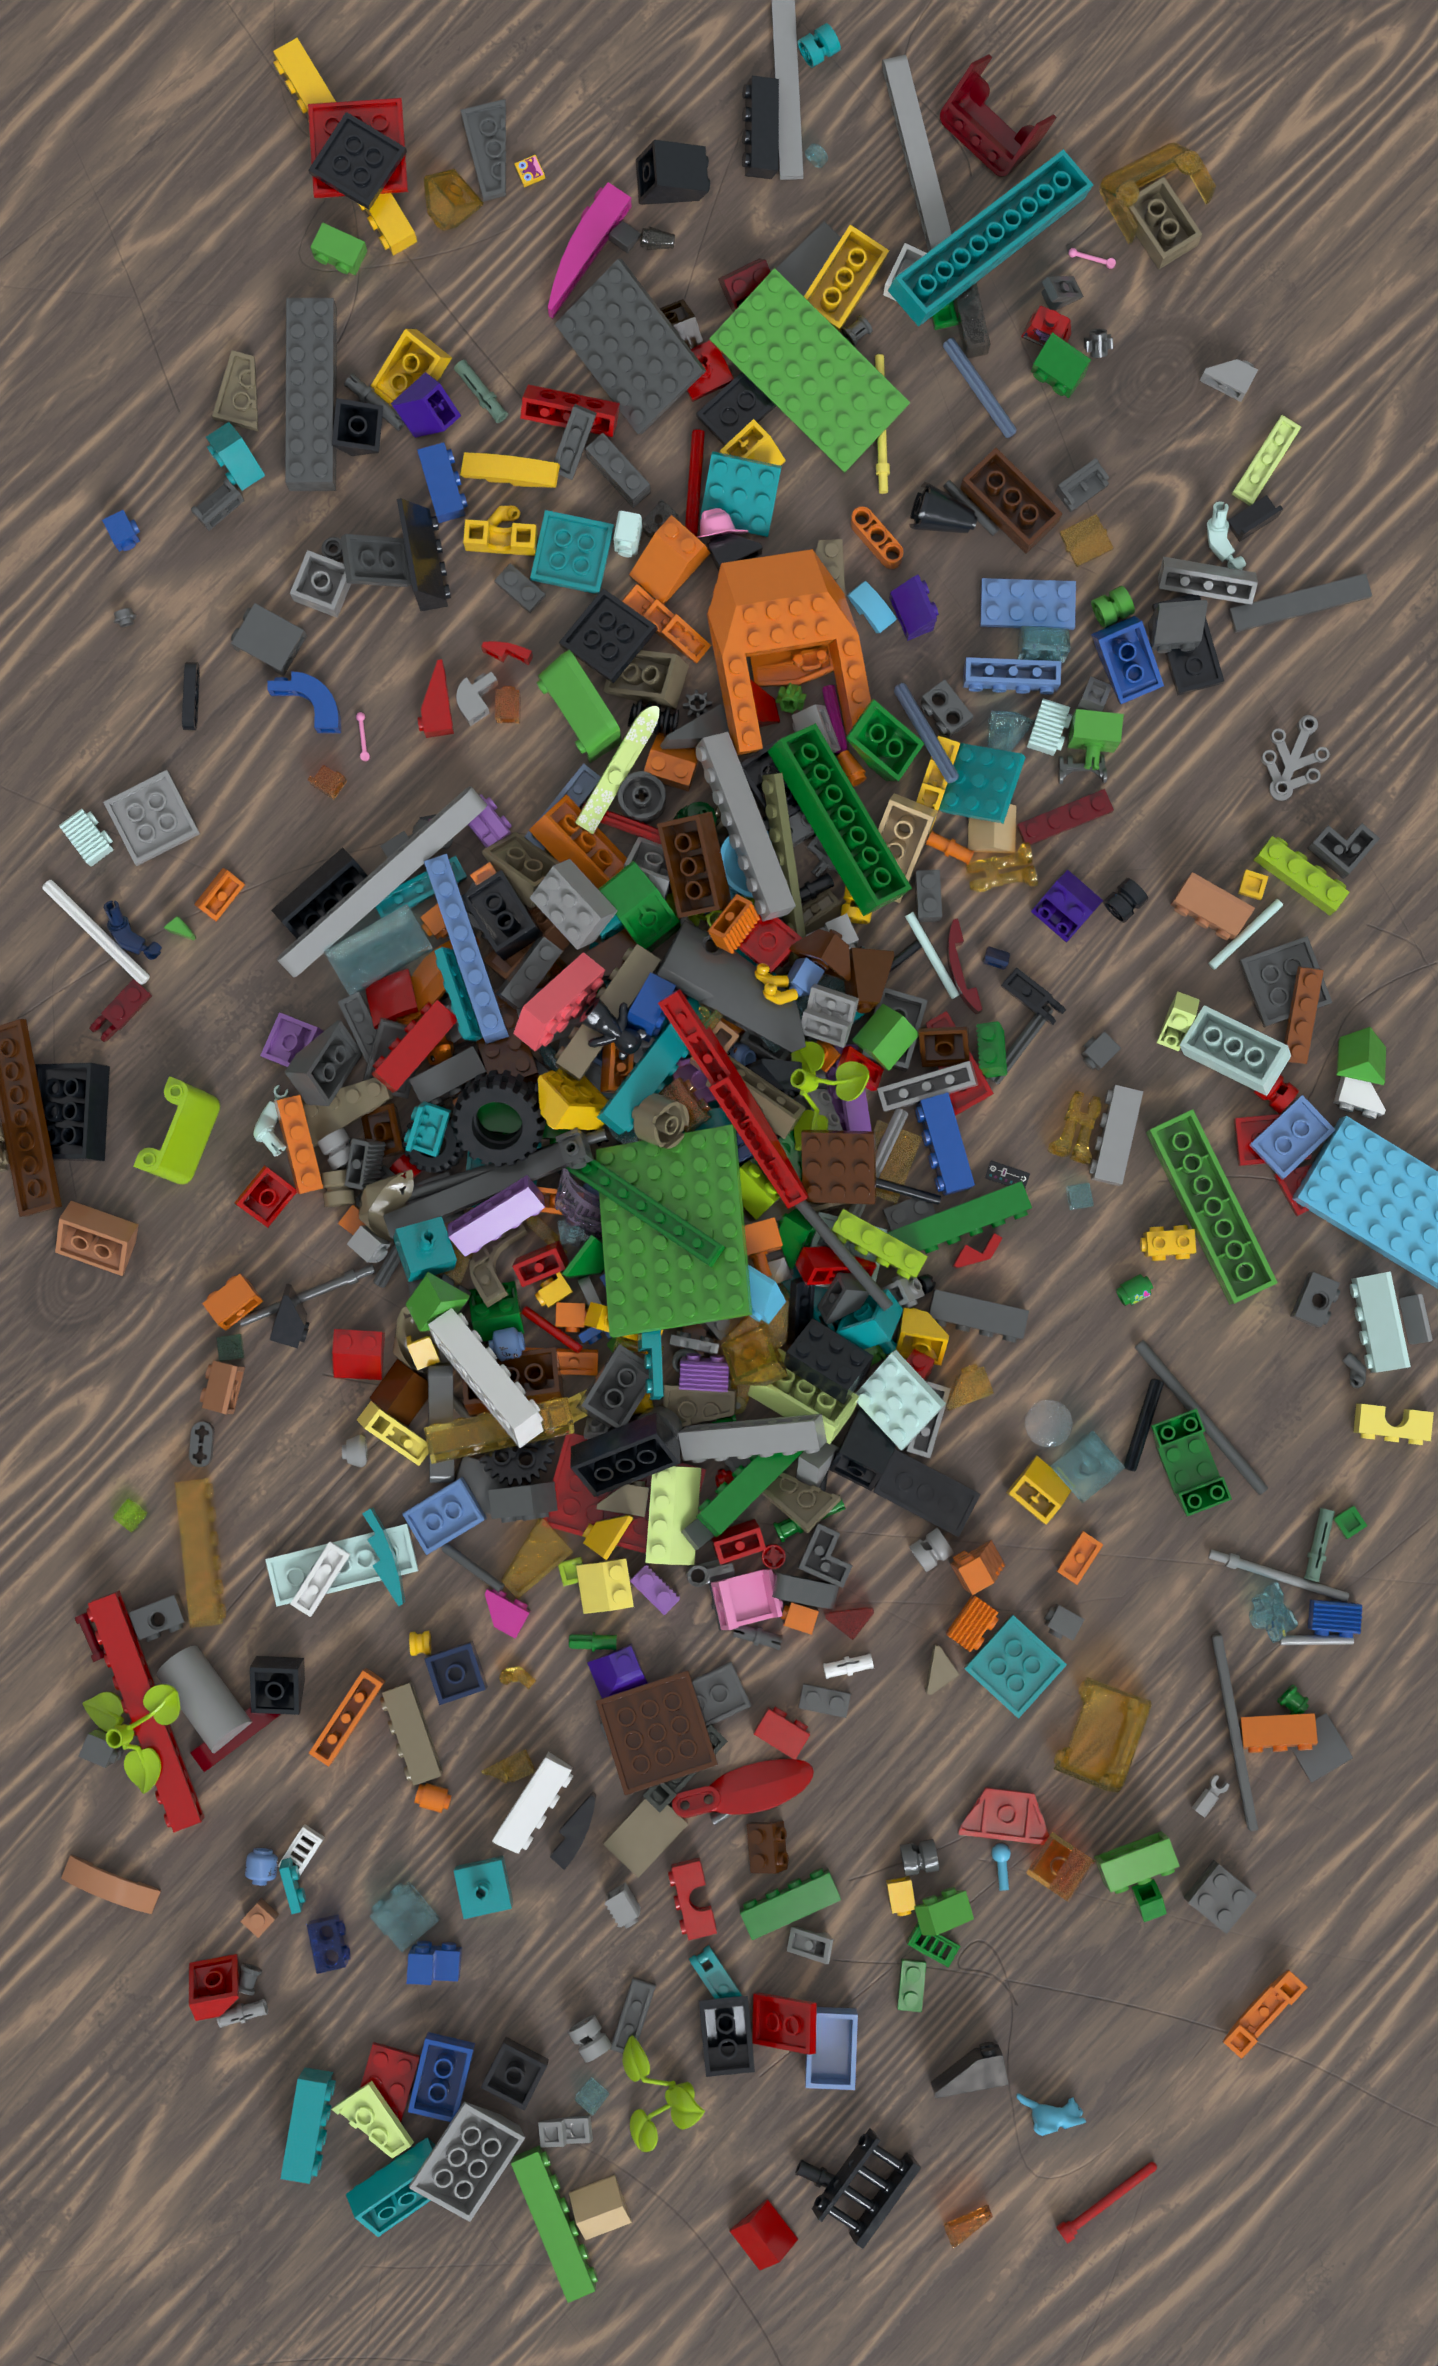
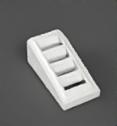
[278,1824,325,1875]

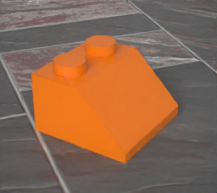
[644,733,699,792]

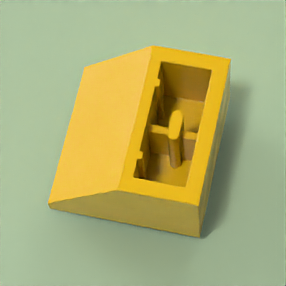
[719,419,786,465]
[1006,1455,1074,1525]

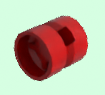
[1253,1074,1300,1114]

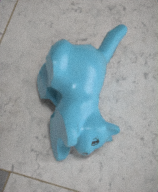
[1016,2093,1086,2136]

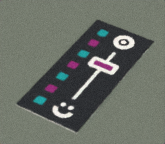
[985,1160,1030,1188]

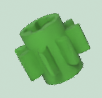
[776,683,807,714]

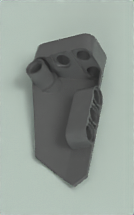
[655,920,806,1053]

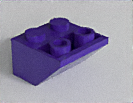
[391,372,461,438]
[889,575,939,641]
[1031,869,1103,943]

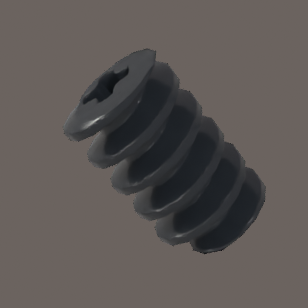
[628,699,679,737]

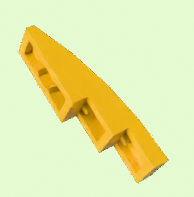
[460,452,560,488]
[916,735,961,835]

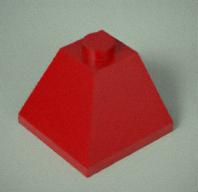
[189,1954,239,2021]

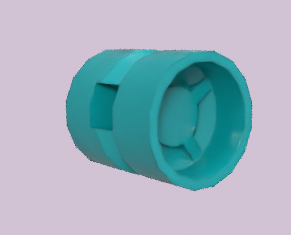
[797,23,841,68]

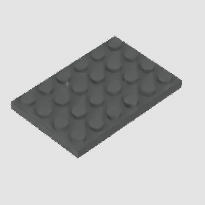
[555,259,706,434]

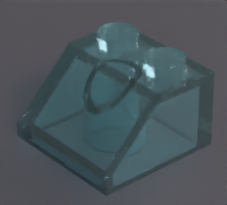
[1050,1431,1125,1503]

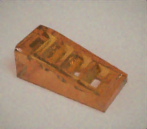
[944,2205,993,2249]

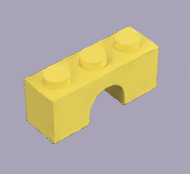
[1353,1404,1434,1445]

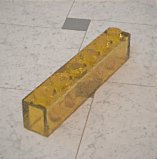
[424,1397,574,1464]
[175,1478,226,1628]

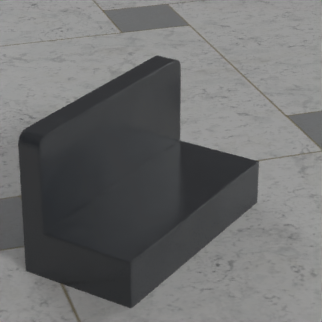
[1228,495,1283,542]

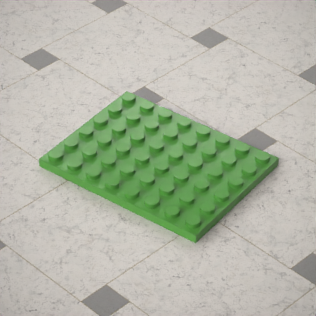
[596,1124,752,1338]

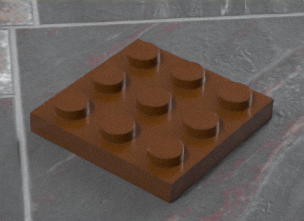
[801,1130,876,1204]

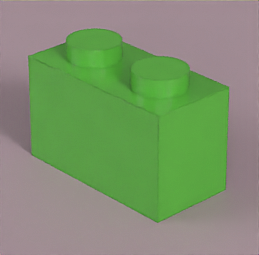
[310,222,367,276]
[914,1887,974,1936]

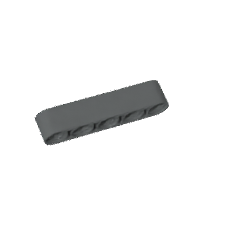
[428,1365,454,1483]

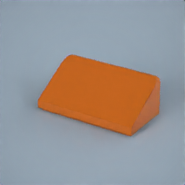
[194,868,246,922]

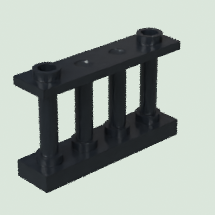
[812,2128,921,2249]

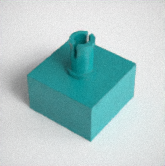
[393,1216,457,1282]
[836,1289,903,1354]
[454,1855,514,1919]

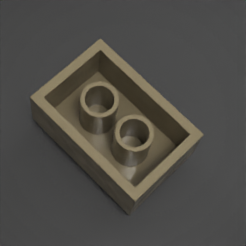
[1121,177,1202,269]

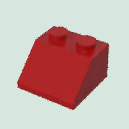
[332,1329,385,1380]

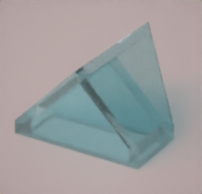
[987,711,1035,752]

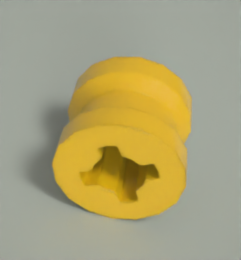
[409,1631,431,1656]

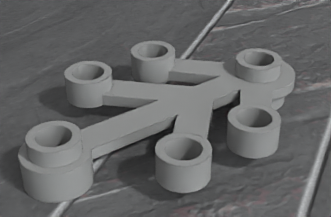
[1261,715,1330,801]

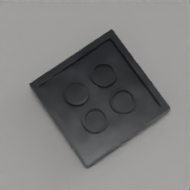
[308,112,407,210]
[559,588,658,684]

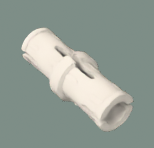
[823,1653,874,1679]

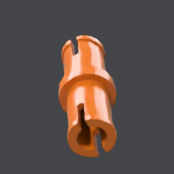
[925,831,975,865]

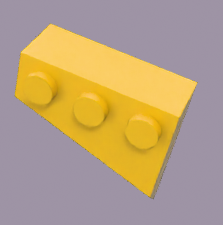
[538,1069,608,1130]

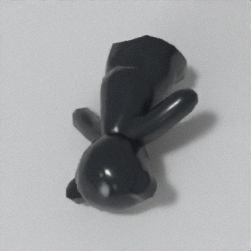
[580,998,647,1060]

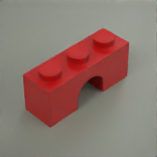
[668,1857,717,1941]

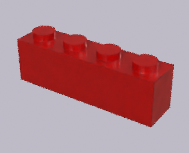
[371,1000,457,1093]

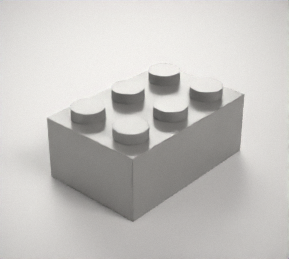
[530,859,617,950]

